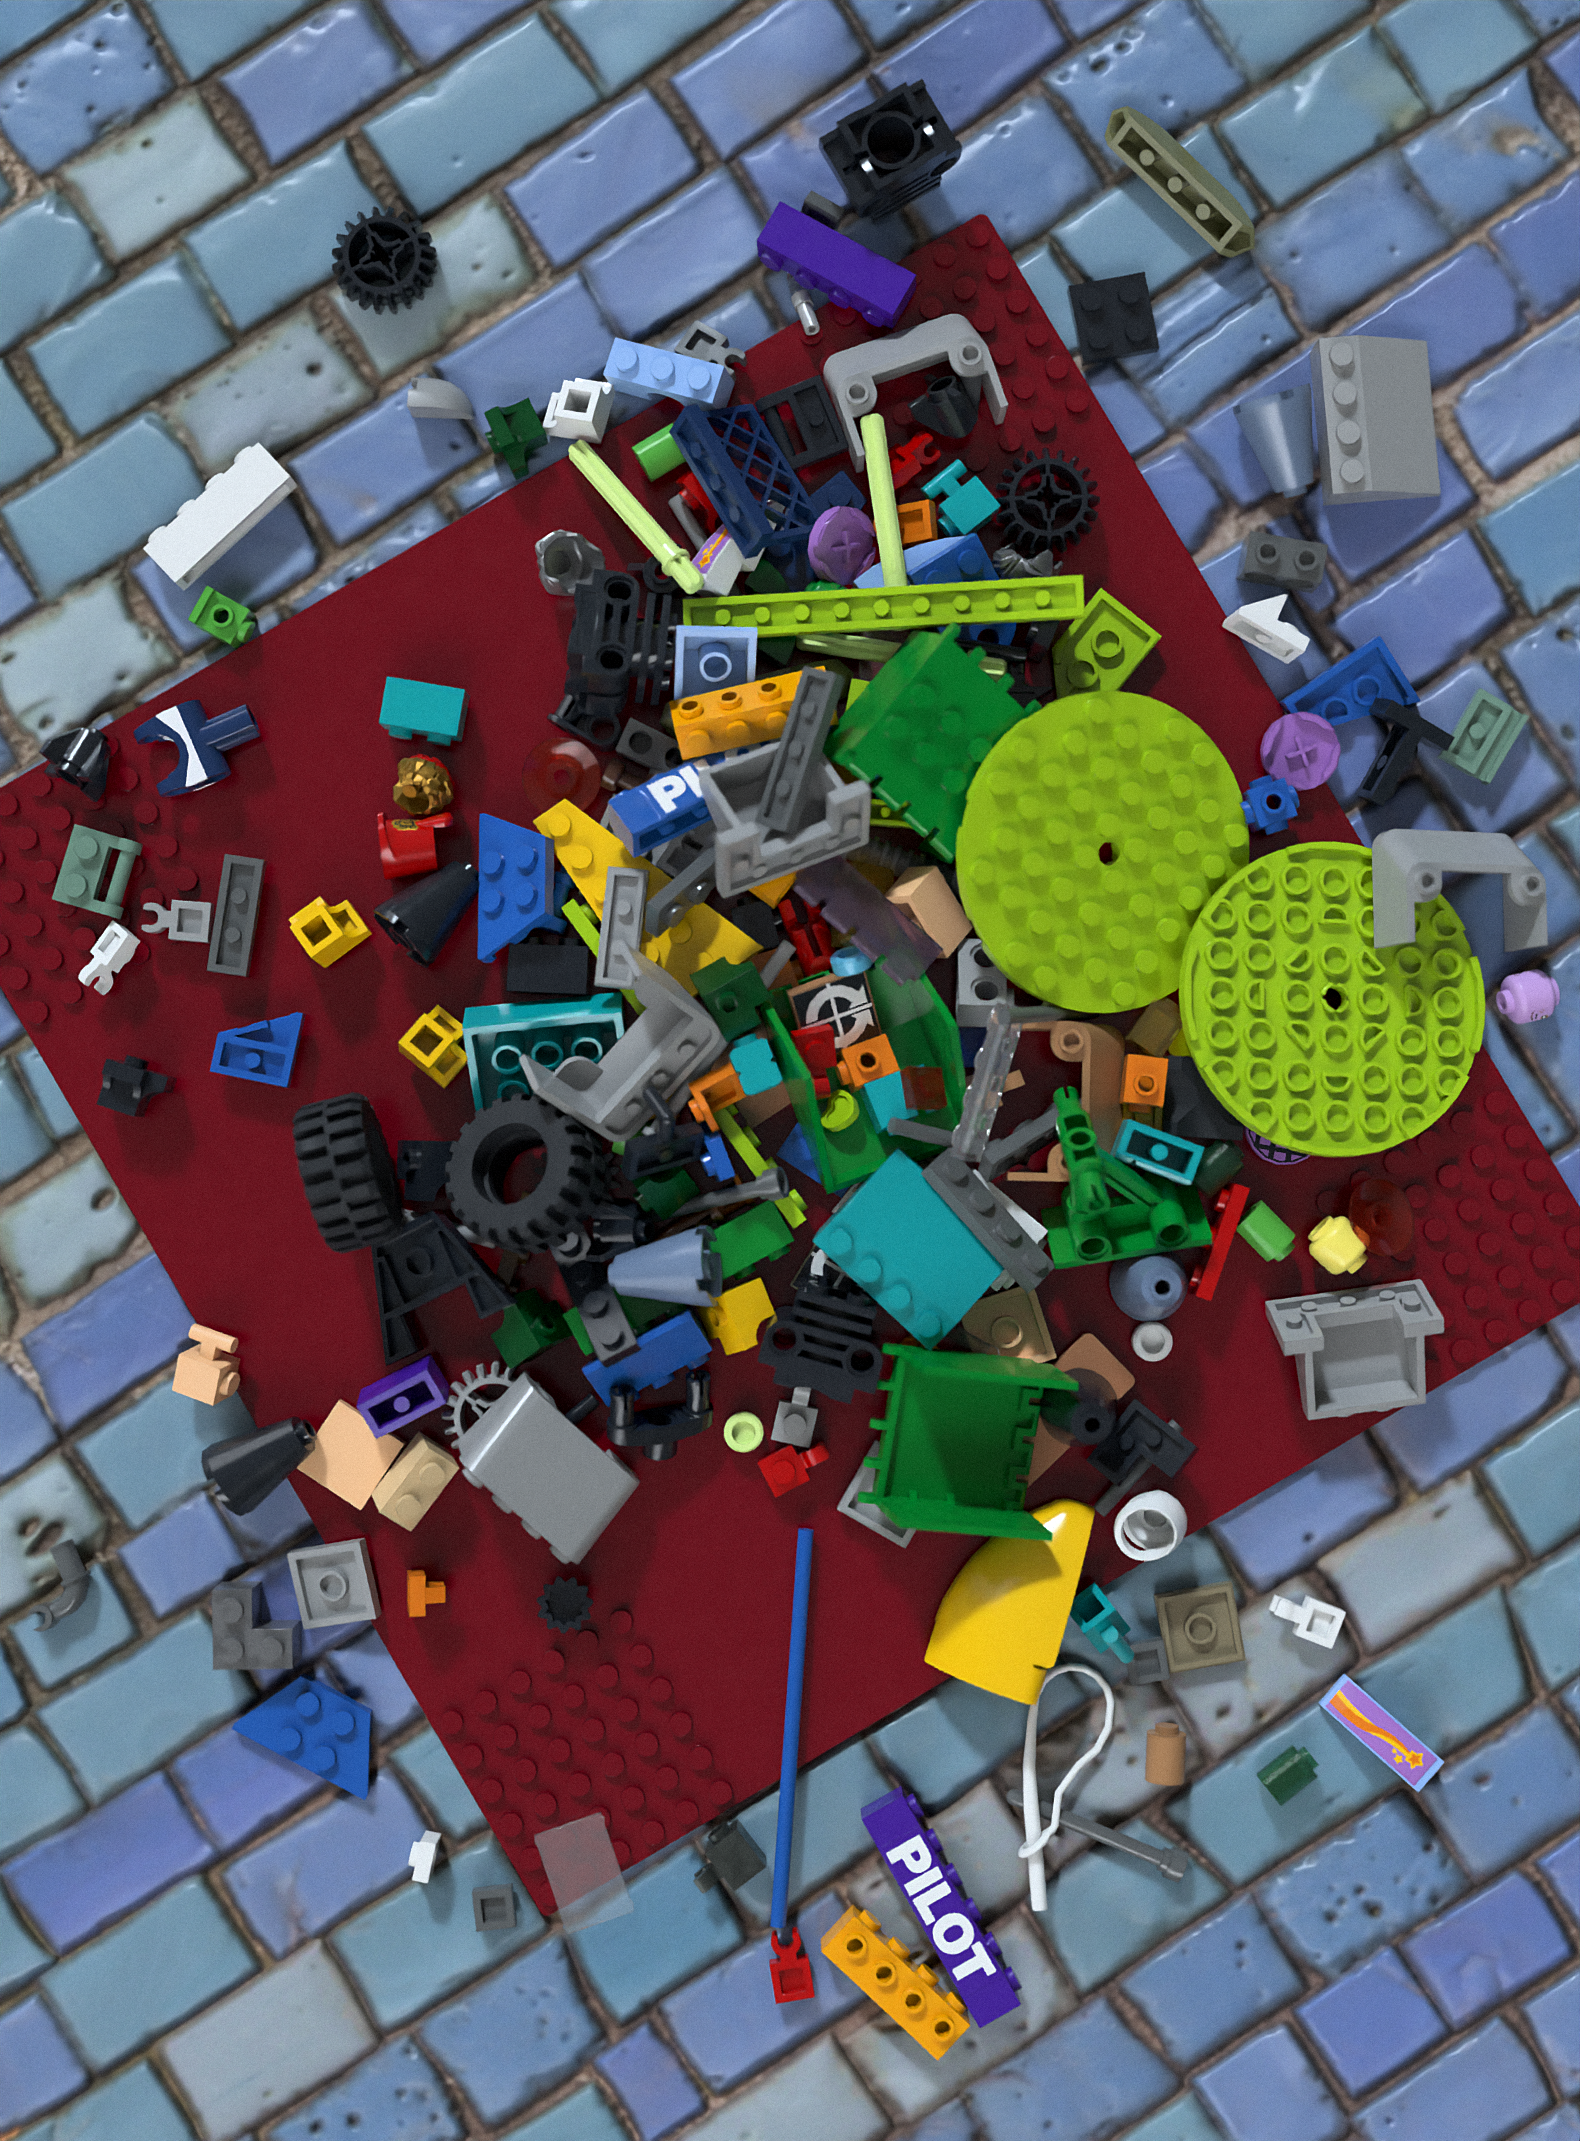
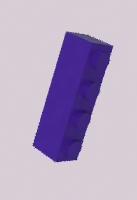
[756,201,916,330]

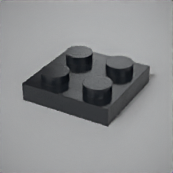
[1067,272,1159,366]

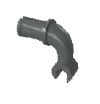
[27,1539,91,1632]

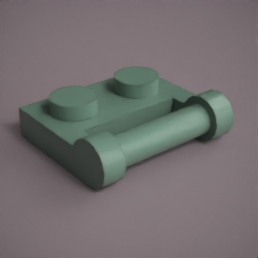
[52,824,143,920]

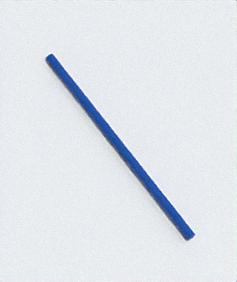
[770,1528,814,1928]

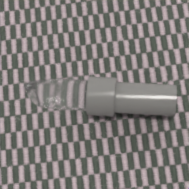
[787,273,820,335]

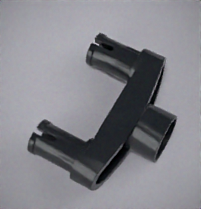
[606,1370,714,1461]

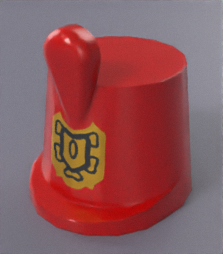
[378,812,453,880]

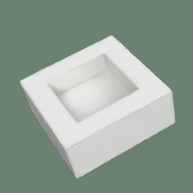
[408,1830,441,1883]

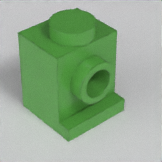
[188,586,256,649]

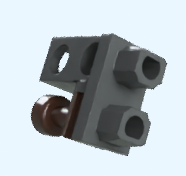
[600,717,688,791]

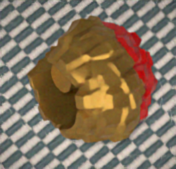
[393,754,455,816]

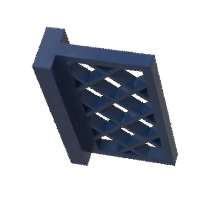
[669,403,820,559]

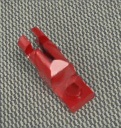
[777,890,837,978]

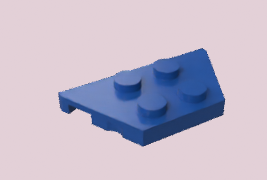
[478,813,554,963]
[232,1673,373,1800]

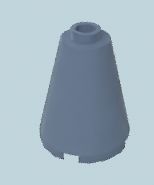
[1232,383,1313,498]
[608,1226,723,1307]
[1109,1251,1188,1322]

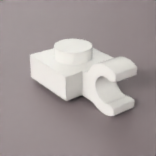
[78,920,140,995]
[1269,1595,1346,1649]

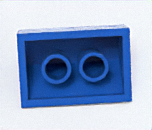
[582,1305,714,1407]

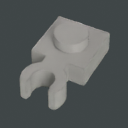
[141,900,215,943]

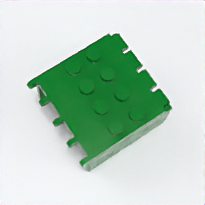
[822,622,1042,864]
[857,1343,1079,1541]

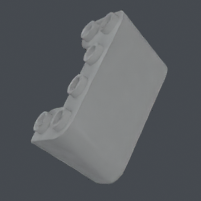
[457,1372,640,1564]

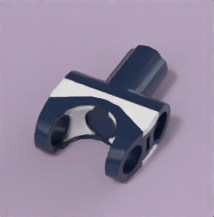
[133,700,261,797]

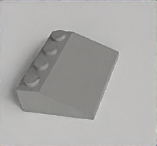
[1310,335,1441,506]

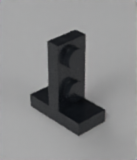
[1355,697,1455,806]

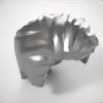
[535,529,606,596]
[991,542,1064,580]

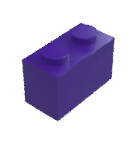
[357,1354,450,1439]

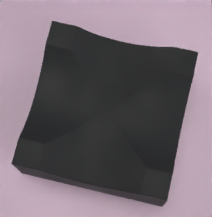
[1161,1055,1243,1140]

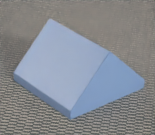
[674,626,757,700]

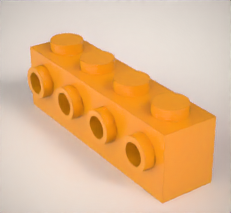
[669,666,838,760]
[821,1904,970,2061]

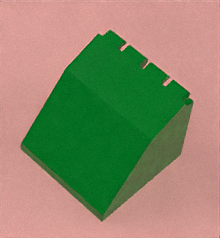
[760,946,974,1194]

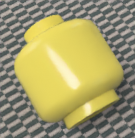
[1308,1216,1368,1275]

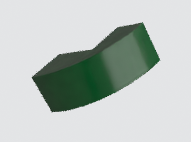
[744,557,797,669]

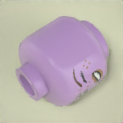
[1496,969,1560,1024]

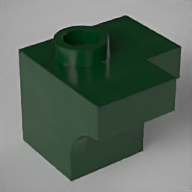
[484,398,549,480]
[689,956,771,1042]
[620,1165,701,1221]
[491,1287,573,1370]

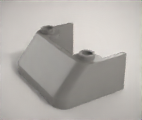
[823,314,1008,473]
[1372,829,1548,952]
[519,941,720,1142]

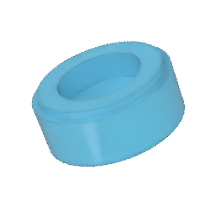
[830,945,872,977]

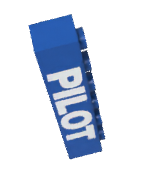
[608,725,833,858]

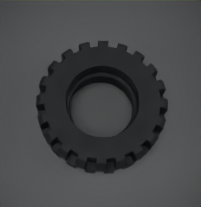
[293,1092,403,1254]
[445,1093,606,1254]

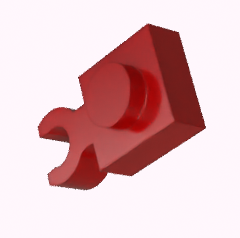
[769,1927,815,2004]

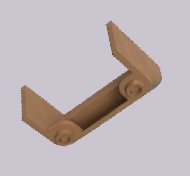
[1002,1021,1125,1182]

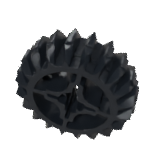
[332,206,438,315]
[995,447,1100,554]

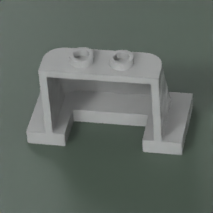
[698,741,871,899]
[1265,1279,1444,1420]

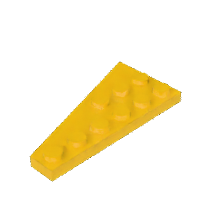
[533,799,764,998]

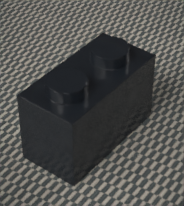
[507,937,591,996]

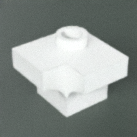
[542,378,616,444]

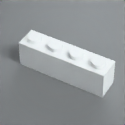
[143,442,297,591]

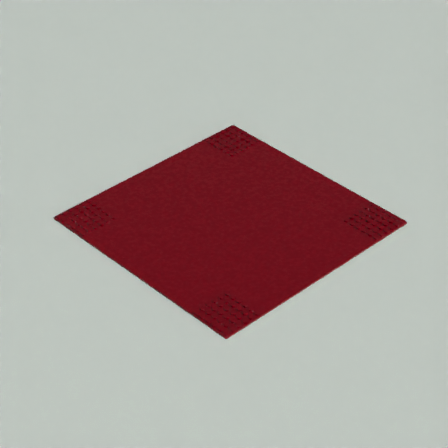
[0,214,1580,1916]

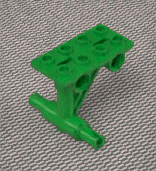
[1041,1086,1212,1269]

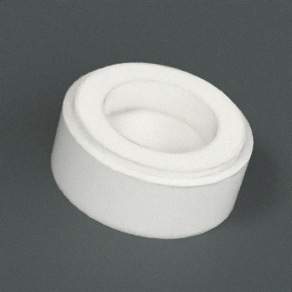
[1131,1321,1173,1362]

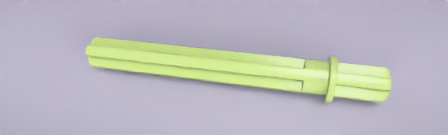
[860,414,908,631]
[568,440,704,594]
[796,633,1007,681]

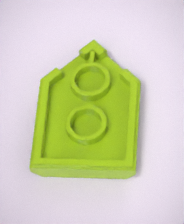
[1052,588,1162,700]

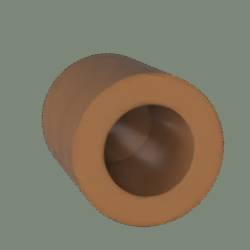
[1145,1722,1187,1786]

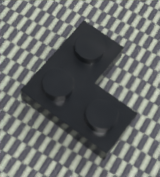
[1086,1399,1199,1487]

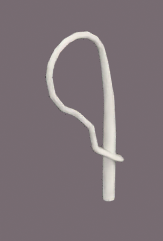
[1018,1663,1115,1911]

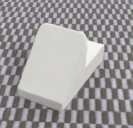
[1222,594,1310,664]

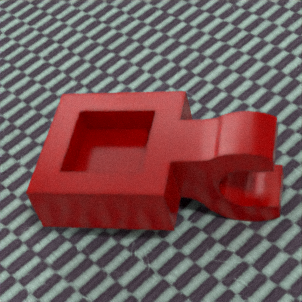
[888,430,941,491]
[675,471,719,536]
[791,1024,837,1100]
[757,1440,830,1498]

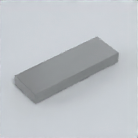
[594,866,650,990]

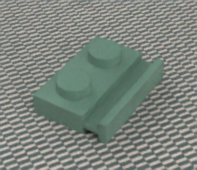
[1437,688,1529,786]

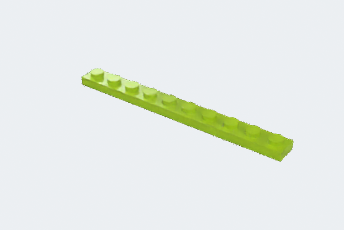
[683,575,1085,638]
[561,899,808,1229]

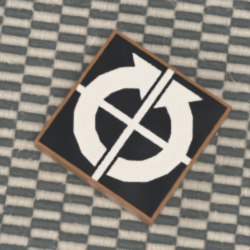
[786,971,882,1055]

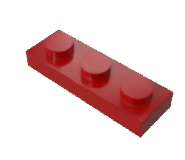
[1188,1183,1250,1301]

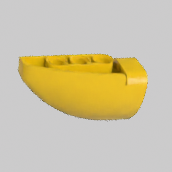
[924,1498,1095,1705]

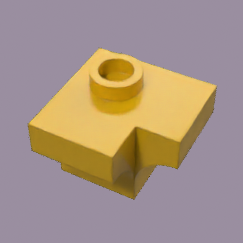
[288,896,372,968]
[398,1005,468,1089]
[696,1278,775,1355]

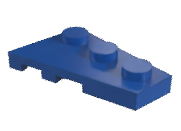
[1279,636,1421,726]

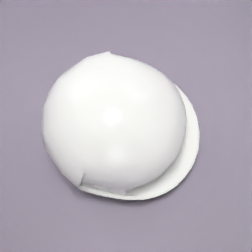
[1114,1489,1187,1561]

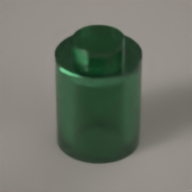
[1191,1139,1245,1199]
[1256,1745,1319,1807]

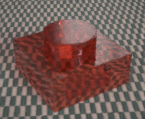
[900,1066,948,1110]

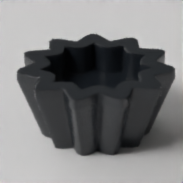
[536,1576,594,1634]

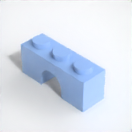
[603,337,734,411]

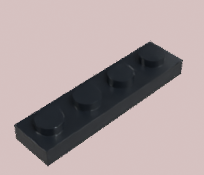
[548,1226,642,1369]

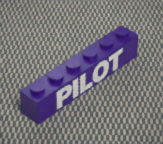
[860,1786,1022,2028]

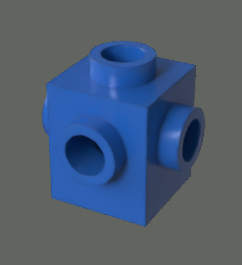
[1239,775,1299,835]

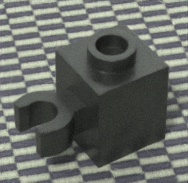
[693,1819,766,1894]

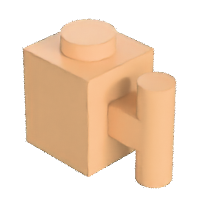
[172,1323,240,1406]

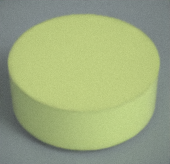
[724,1411,763,1452]

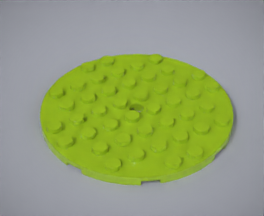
[956,691,1249,1013]
[1179,842,1485,1157]

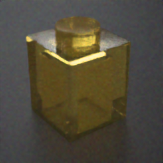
[1123,997,1183,1058]

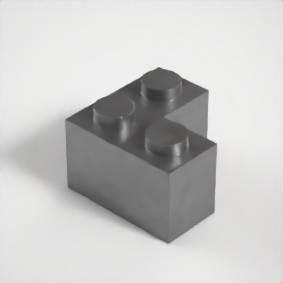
[212,1581,302,1670]

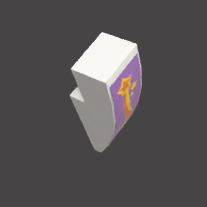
[692,500,785,598]

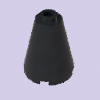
[373,861,480,968]
[1039,1367,1118,1447]
[201,1416,317,1516]

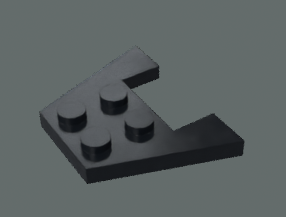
[371,1209,518,1366]

